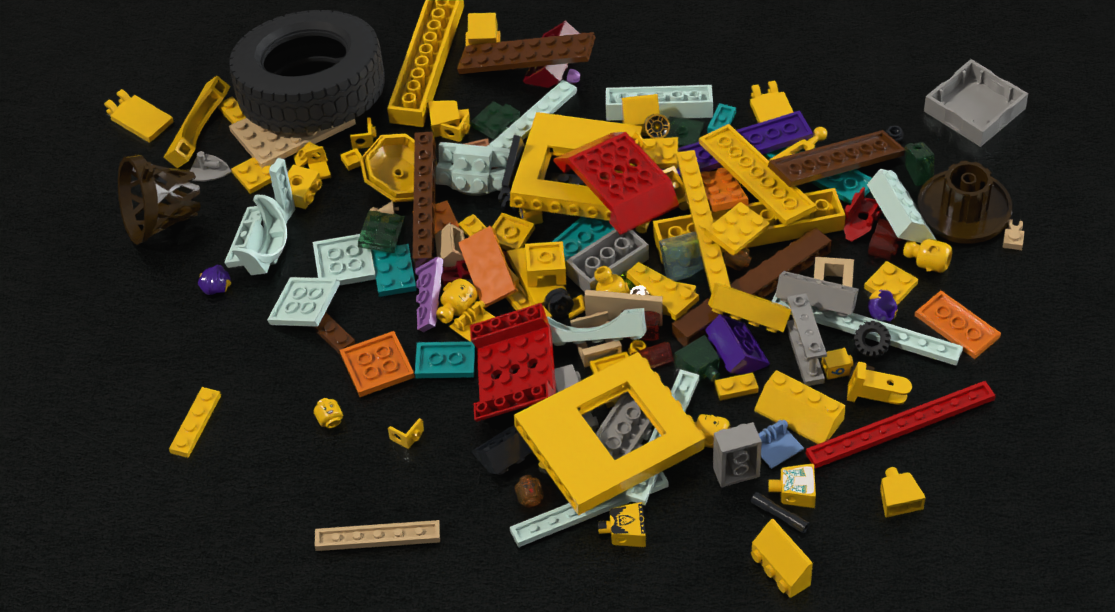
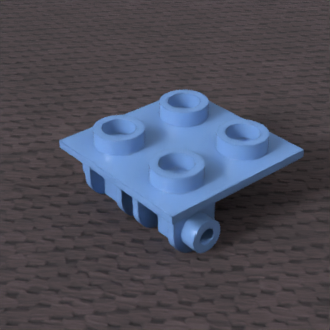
[758,420,804,469]

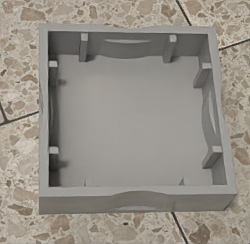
[924,59,1028,147]

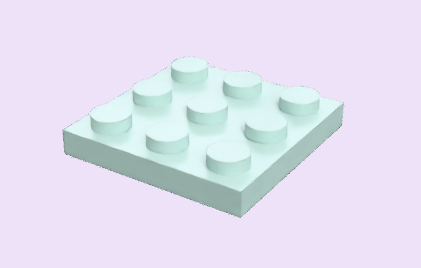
[313,233,376,285]
[267,277,340,326]

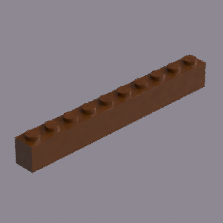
[672,228,831,349]

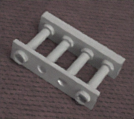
[786,294,827,386]

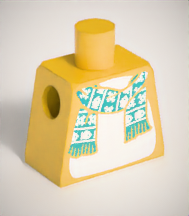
[768,464,816,508]

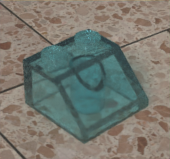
[659,232,703,281]

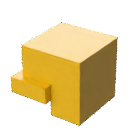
[466,13,500,46]

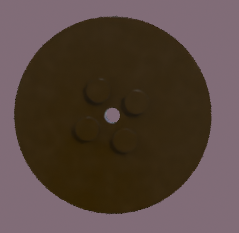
[917,161,1012,244]

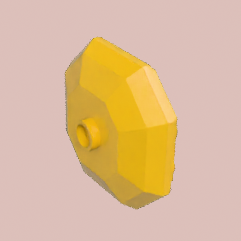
[360,134,437,202]

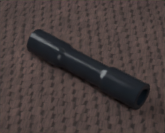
[751,492,810,533]

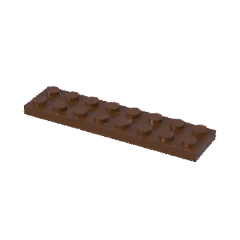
[457,32,596,74]
[768,130,905,187]

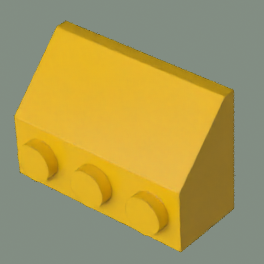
[751,519,813,598]

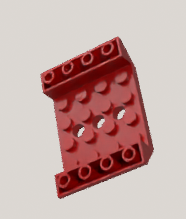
[553,132,679,235]
[470,303,556,422]

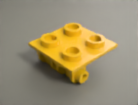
[449,300,495,342]

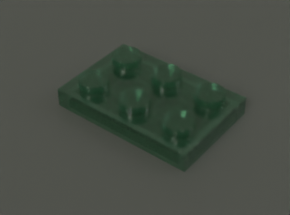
[358,210,405,253]

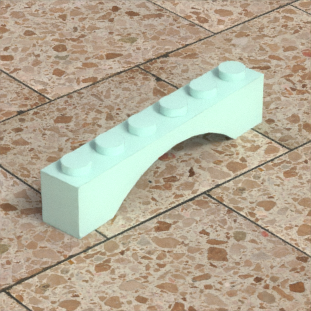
[547,308,647,346]

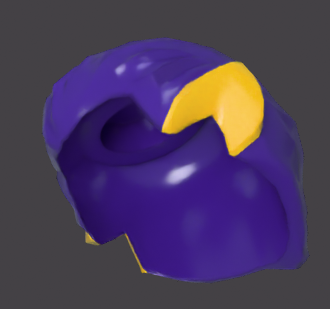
[198,265,231,295]
[868,289,898,322]

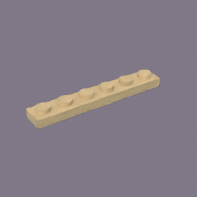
[315,520,440,551]

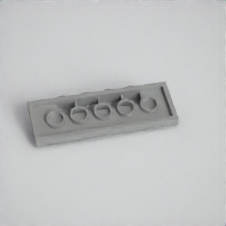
[596,388,653,460]

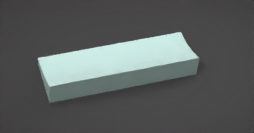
[606,85,713,121]

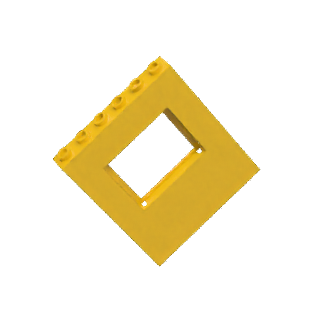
[510,112,642,220]
[514,352,705,516]

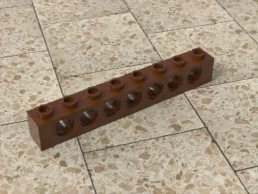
[413,132,436,269]

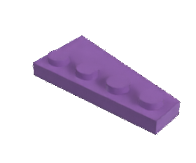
[415,257,444,332]

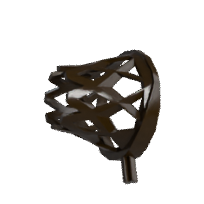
[118,155,201,245]

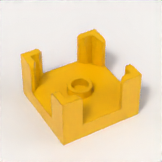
[525,241,566,287]

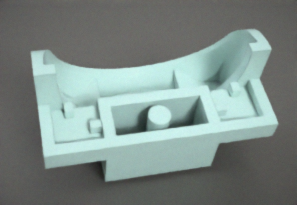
[436,142,510,196]
[224,195,289,275]

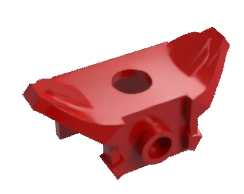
[844,187,883,242]

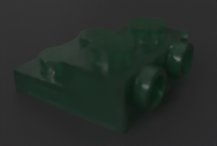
[471,101,520,140]

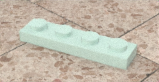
[269,158,295,219]

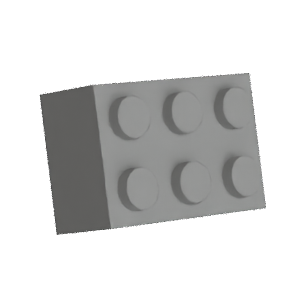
[713,422,762,487]

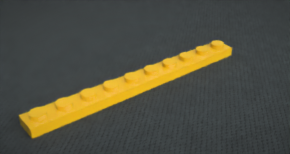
[676,150,731,294]

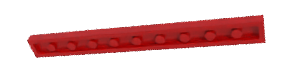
[806,381,995,469]

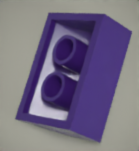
[705,314,770,375]

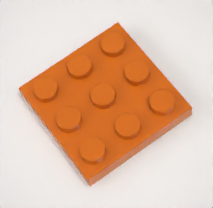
[340,331,415,397]

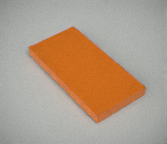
[458,226,517,308]
[915,291,1001,359]

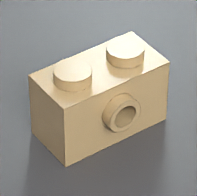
[435,223,464,267]

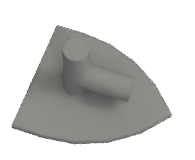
[190,151,232,182]

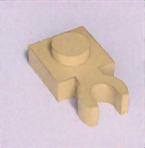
[1003,219,1024,250]

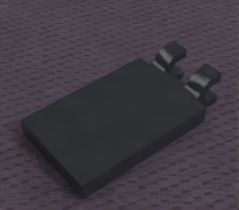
[498,135,525,211]

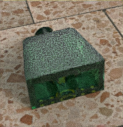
[905,142,934,186]
[675,335,720,382]

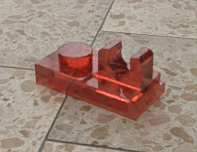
[631,342,674,369]

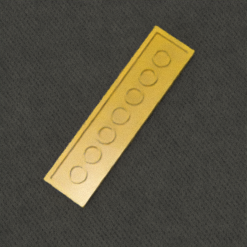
[699,124,816,226]

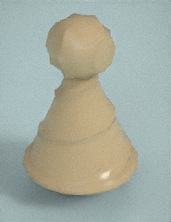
[369,201,399,218]

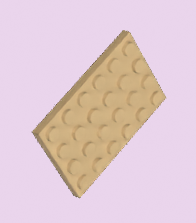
[229,118,356,168]

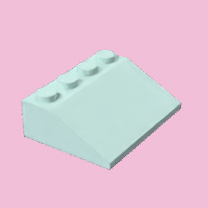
[867,169,937,243]

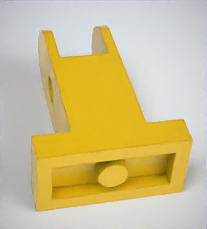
[847,362,912,405]

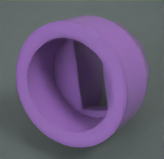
[567,69,580,84]

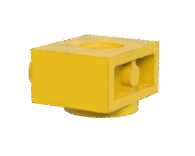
[288,165,322,209]

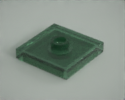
[664,116,704,148]

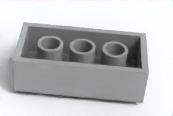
[566,229,649,292]

